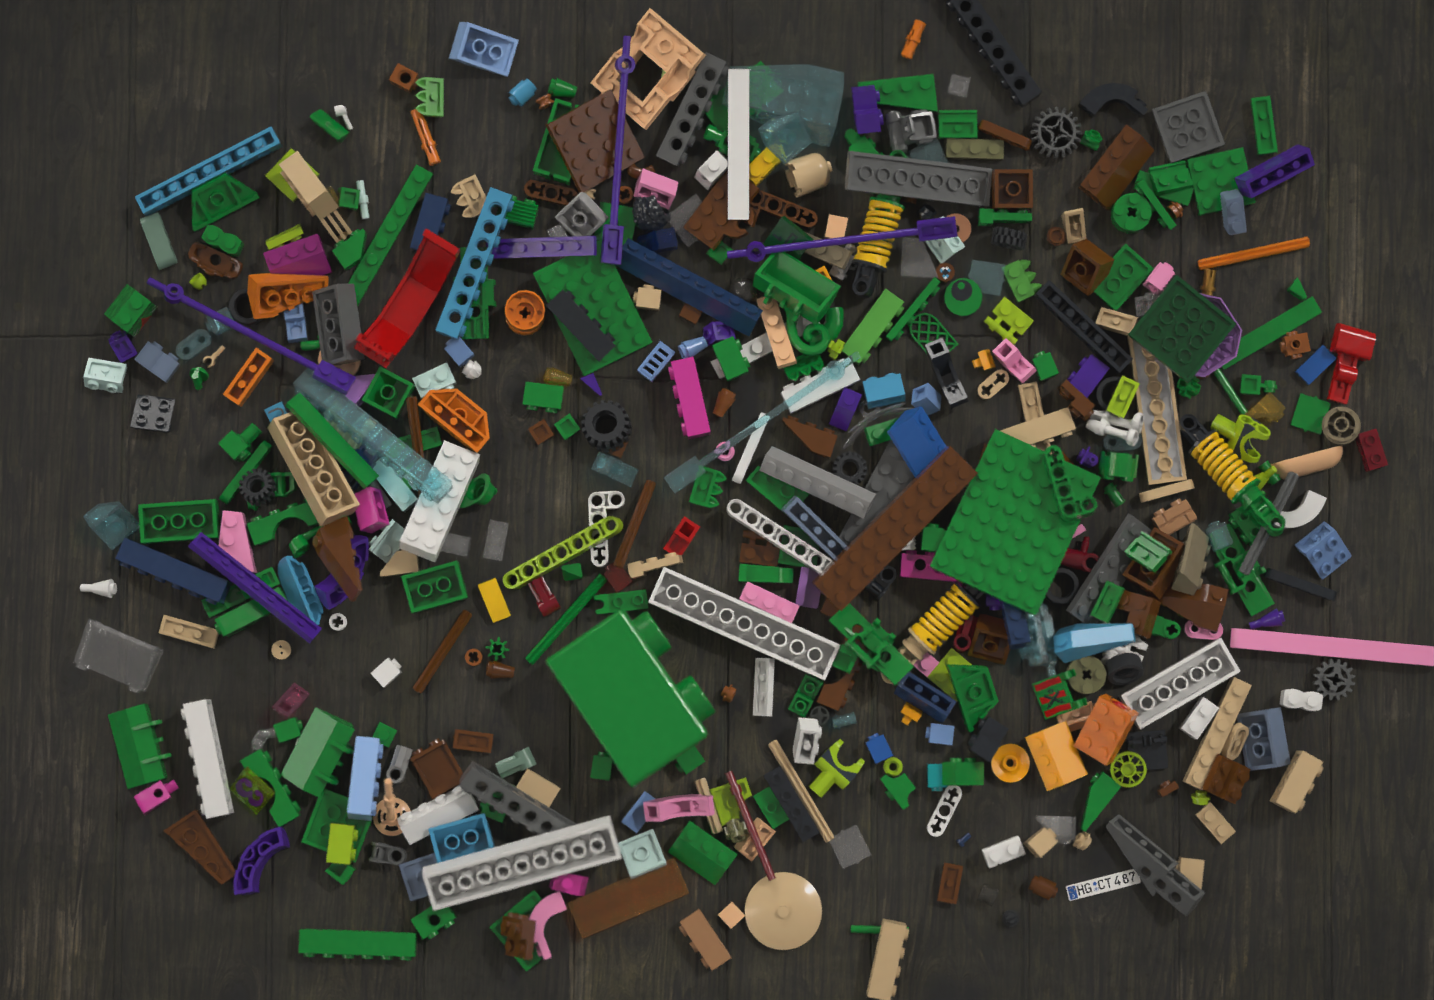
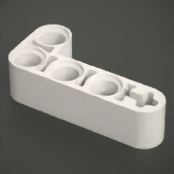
[588,491,625,567]

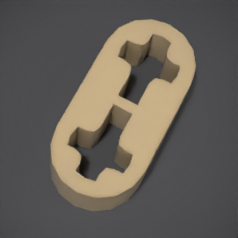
[977,369,1009,400]

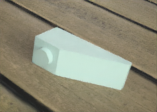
[373,457,418,513]

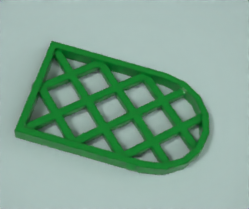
[909,313,958,354]

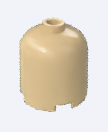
[784,153,832,198]

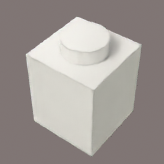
[371,658,402,688]

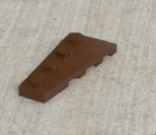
[164,809,236,885]

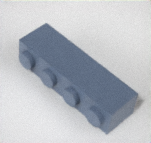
[781,496,847,560]

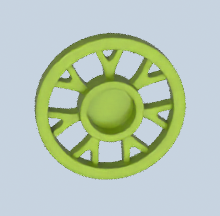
[1110,751,1147,787]

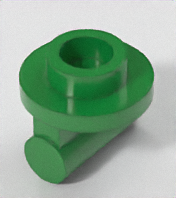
[1080,129,1102,151]
[189,367,209,390]

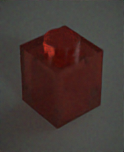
[604,562,633,593]

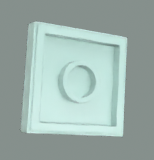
[619,829,667,879]

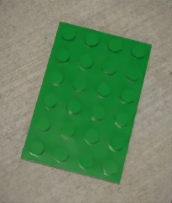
[533,239,652,376]

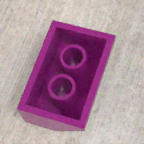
[263,234,332,276]

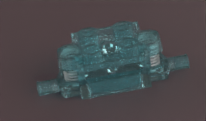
[1018,602,1057,678]

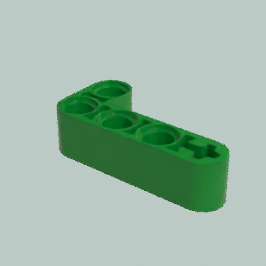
[1044,445,1097,521]

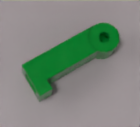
[738,564,794,583]

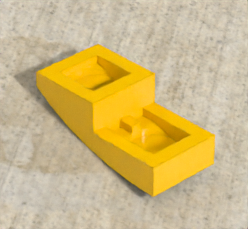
[478,578,511,623]

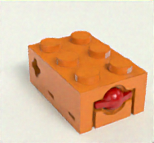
[1074,694,1139,766]

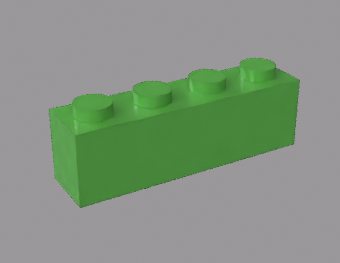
[841,288,904,365]

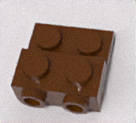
[1058,379,1095,422]
[1202,753,1251,804]
[500,912,536,960]

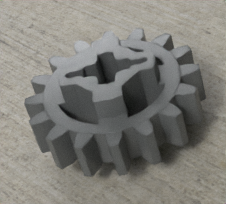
[1313,659,1355,700]

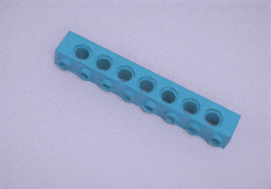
[135,127,283,216]
[436,187,515,340]

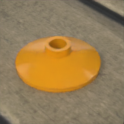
[991,744,1030,782]

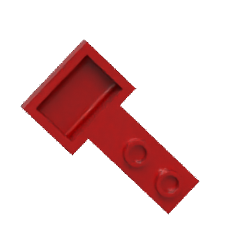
[1327,323,1376,405]

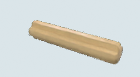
[695,778,723,834]

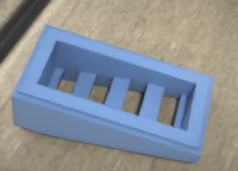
[637,341,675,382]

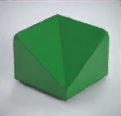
[562,563,583,581]

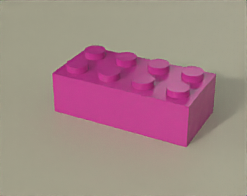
[668,357,711,440]

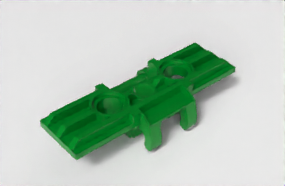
[453,247,496,339]
[1207,523,1275,617]
[829,603,914,685]

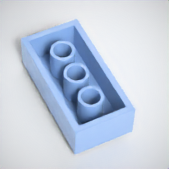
[347,736,383,821]

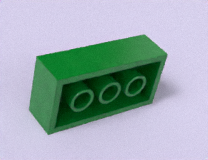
[138,499,220,544]

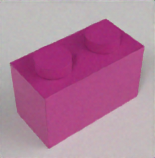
[354,486,390,533]

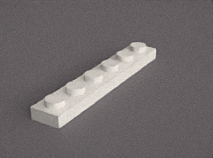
[711,316,820,379]

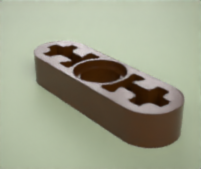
[978,120,1032,150]
[524,180,578,206]

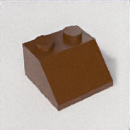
[1060,239,1114,296]
[968,613,1010,665]

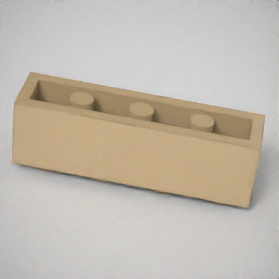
[1000,407,1076,447]
[866,918,909,1000]

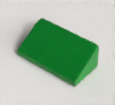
[310,109,349,143]

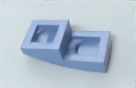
[284,303,308,343]

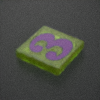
[229,767,275,815]

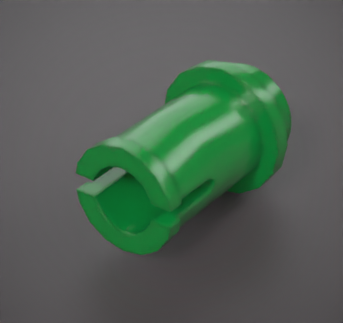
[1258,460,1281,486]
[1103,482,1126,508]

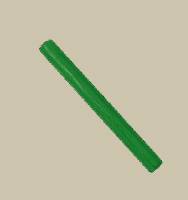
[525,574,607,665]

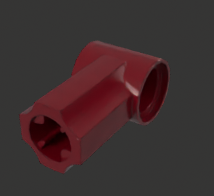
[528,576,561,617]
[953,615,978,653]

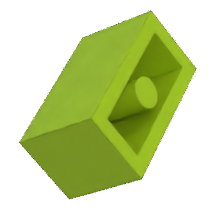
[326,823,359,865]

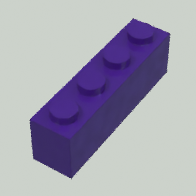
[1235,145,1315,198]

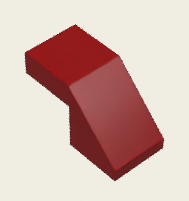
[663,516,700,555]

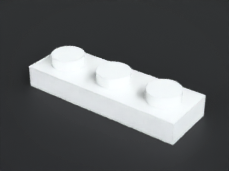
[753,658,775,716]

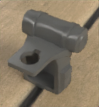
[885,110,937,153]

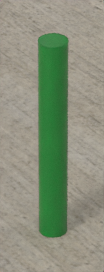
[1213,368,1248,415]
[851,925,909,934]

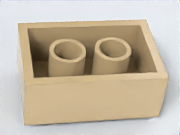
[279,151,339,221]
[1270,750,1323,813]

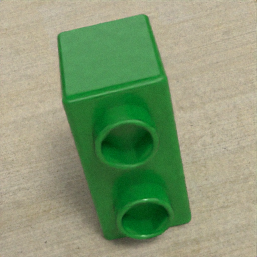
[546,610,716,788]

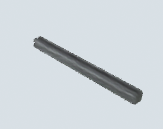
[1239,472,1299,575]

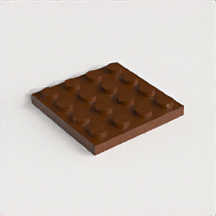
[545,89,645,193]

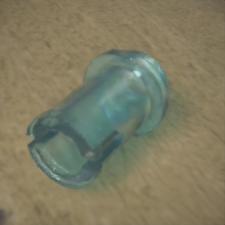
[831,712,857,730]

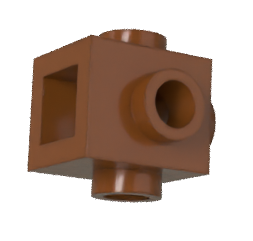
[1280,331,1311,360]

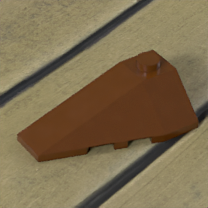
[313,517,362,602]
[1146,580,1228,632]

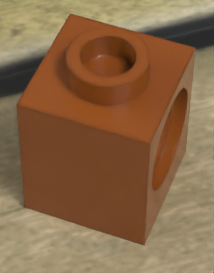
[389,63,419,94]

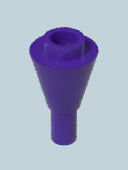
[1249,608,1285,630]

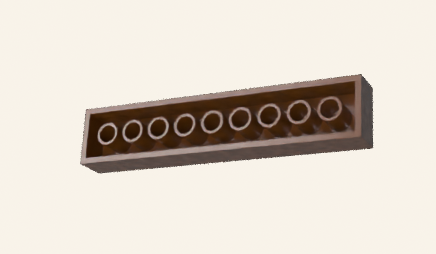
[811,446,977,611]

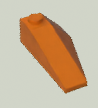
[247,273,329,319]

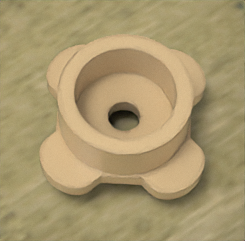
[1073,831,1092,850]

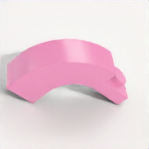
[643,794,714,822]
[529,891,567,960]

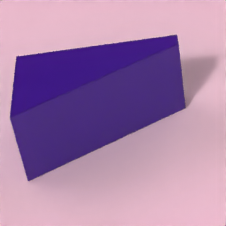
[580,373,603,397]

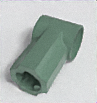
[495,747,537,778]

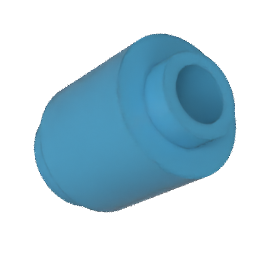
[509,79,537,106]

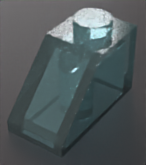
[591,452,638,487]

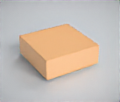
[718,902,745,929]

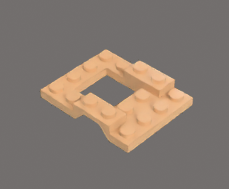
[591,8,706,130]

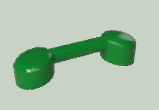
[289,516,352,558]

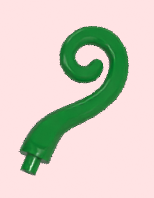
[778,302,830,356]

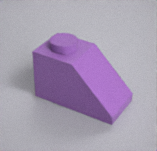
[337,374,375,410]

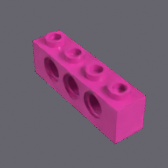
[899,550,960,582]

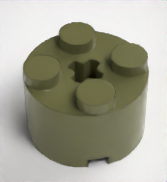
[1066,656,1107,694]

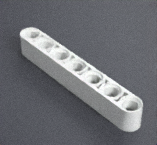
[726,499,833,574]

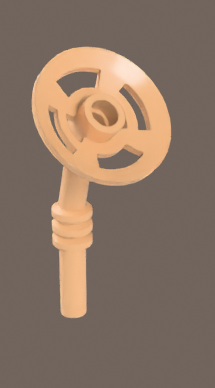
[373,778,411,836]

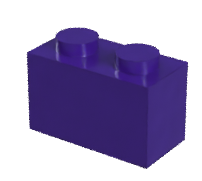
[1067,354,1109,398]

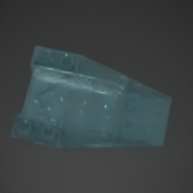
[722,64,844,147]

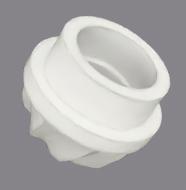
[462,359,481,379]

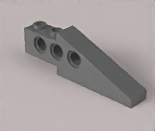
[1106,814,1205,916]

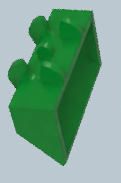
[753,252,841,325]
[108,704,172,789]
[281,707,355,797]

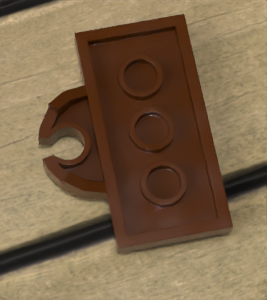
[683,169,760,250]

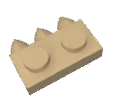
[451,175,486,218]

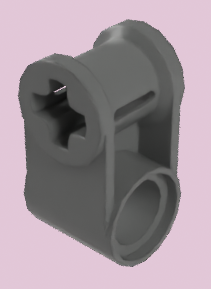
[368,842,407,865]

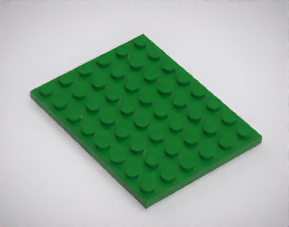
[930,429,1101,617]

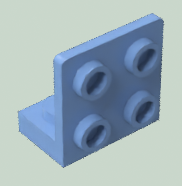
[1295,521,1352,579]

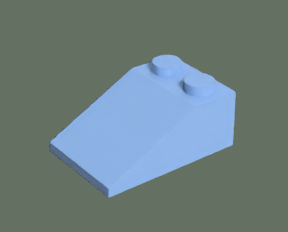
[449,22,519,77]

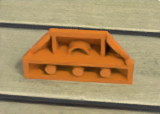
[418,389,490,453]

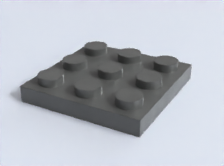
[1151,91,1225,163]

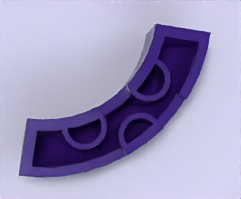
[314,535,369,610]
[234,826,290,895]

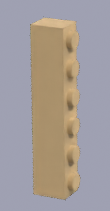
[1182,677,1252,790]

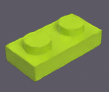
[265,224,304,250]
[1106,375,1140,419]

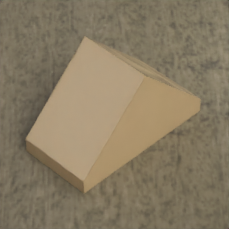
[1061,208,1086,244]

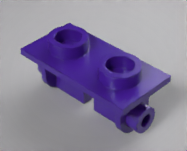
[1075,447,1098,468]

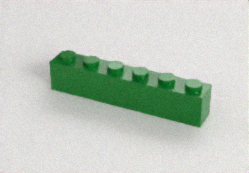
[299,928,417,960]

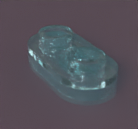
[176,329,212,360]
[1103,433,1142,452]

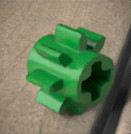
[1177,376,1201,399]
[486,637,510,661]

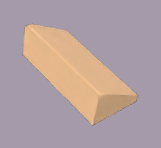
[1056,701,1094,732]
[734,817,776,861]

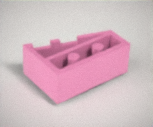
[219,510,257,573]

